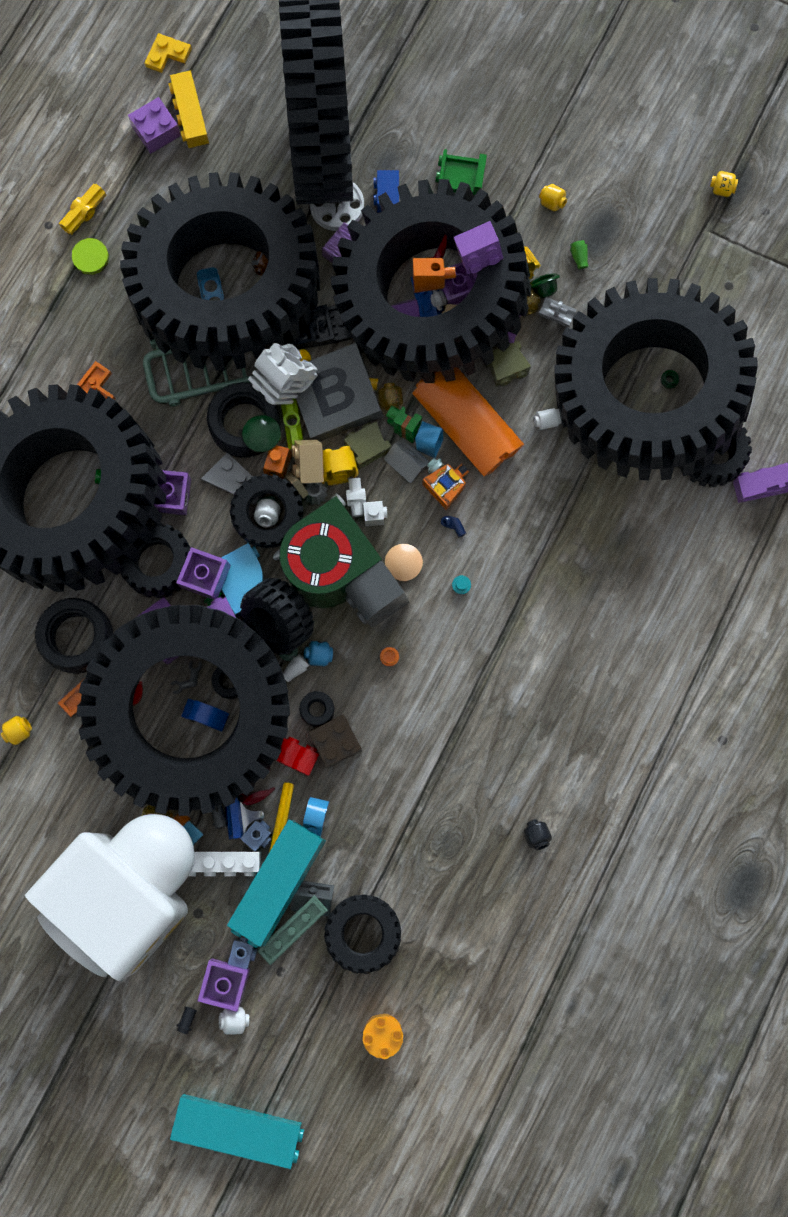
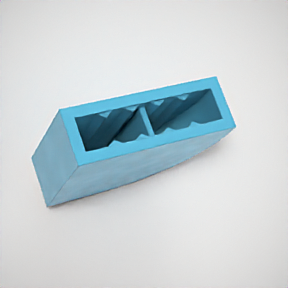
[221,543,264,617]

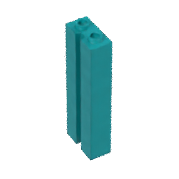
[227,819,326,948]
[170,1094,304,1169]

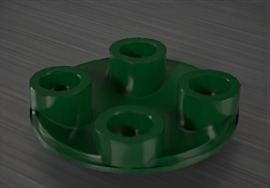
[242,415,281,453]

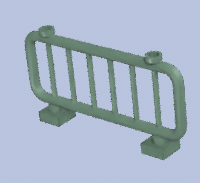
[143,339,254,407]

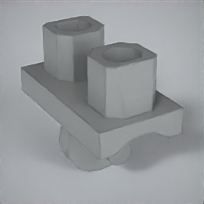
[538,297,577,327]

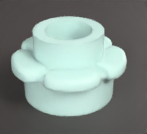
[427,458,444,473]

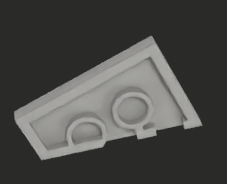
[201,453,266,505]

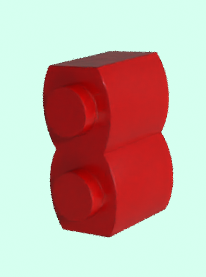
[274,736,319,776]

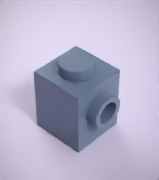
[240,820,272,852]
[228,937,257,969]

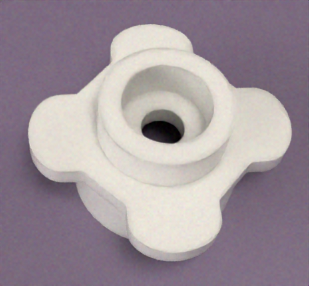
[431,290,447,311]

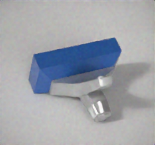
[225,798,264,840]

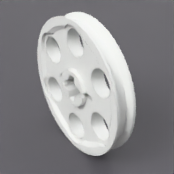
[310,183,364,231]

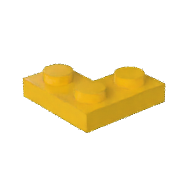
[145,33,192,73]

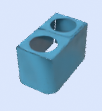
[197,267,224,300]
[415,421,443,458]

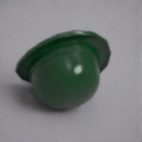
[530,273,560,298]

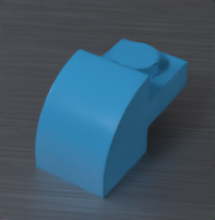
[303,797,329,837]

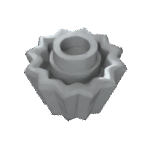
[305,482,328,505]

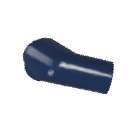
[441,515,467,538]

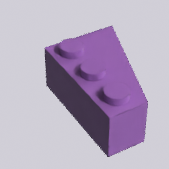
[733,463,788,503]

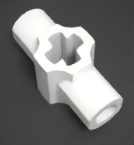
[346,478,366,517]

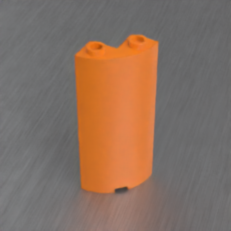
[412,367,524,476]

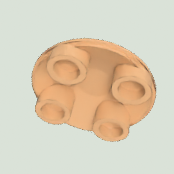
[385,544,423,582]

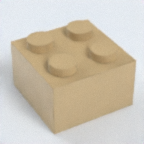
[291,439,324,483]

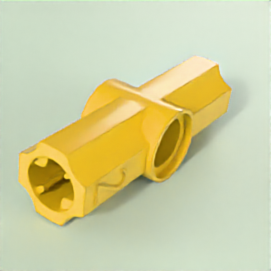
[59,184,107,235]

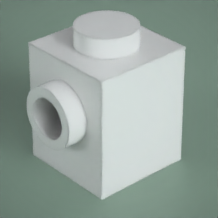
[363,501,387,527]

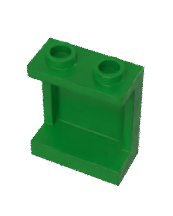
[435,149,487,196]

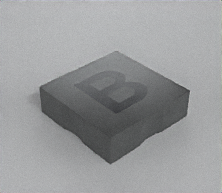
[296,343,384,442]

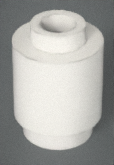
[534,408,562,430]

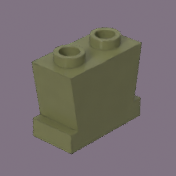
[484,340,531,387]
[344,421,392,470]

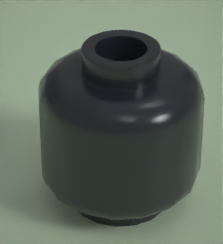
[523,819,552,851]

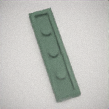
[257,895,328,965]

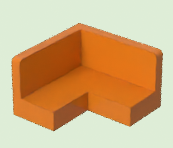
[77,361,116,400]

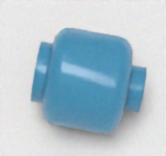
[304,641,333,666]

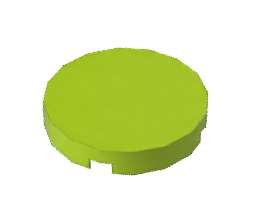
[72,238,109,275]

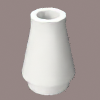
[283,654,310,682]

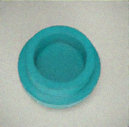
[452,575,471,595]

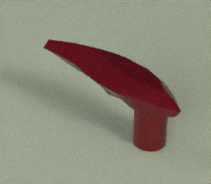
[429,235,447,259]
[238,787,275,805]

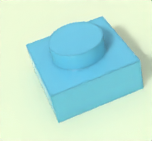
[183,821,204,845]

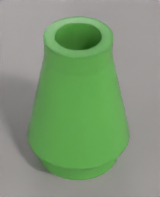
[570,240,588,270]

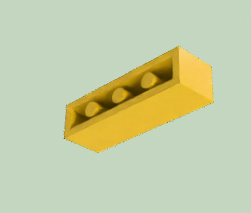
[168,70,209,148]

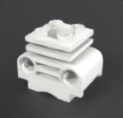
[248,343,318,405]

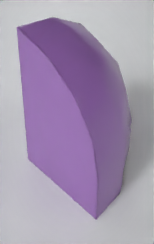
[391,298,420,317]

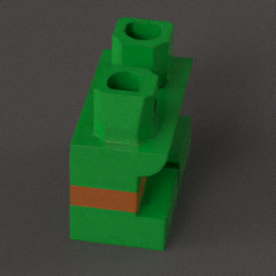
[386,406,422,444]

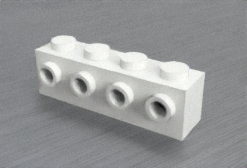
[189,852,262,876]

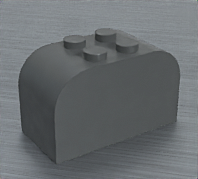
[344,560,410,627]

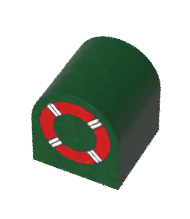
[280,496,382,608]

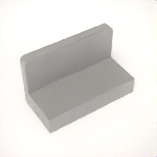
[384,438,429,483]

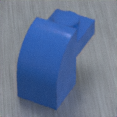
[181,699,229,732]

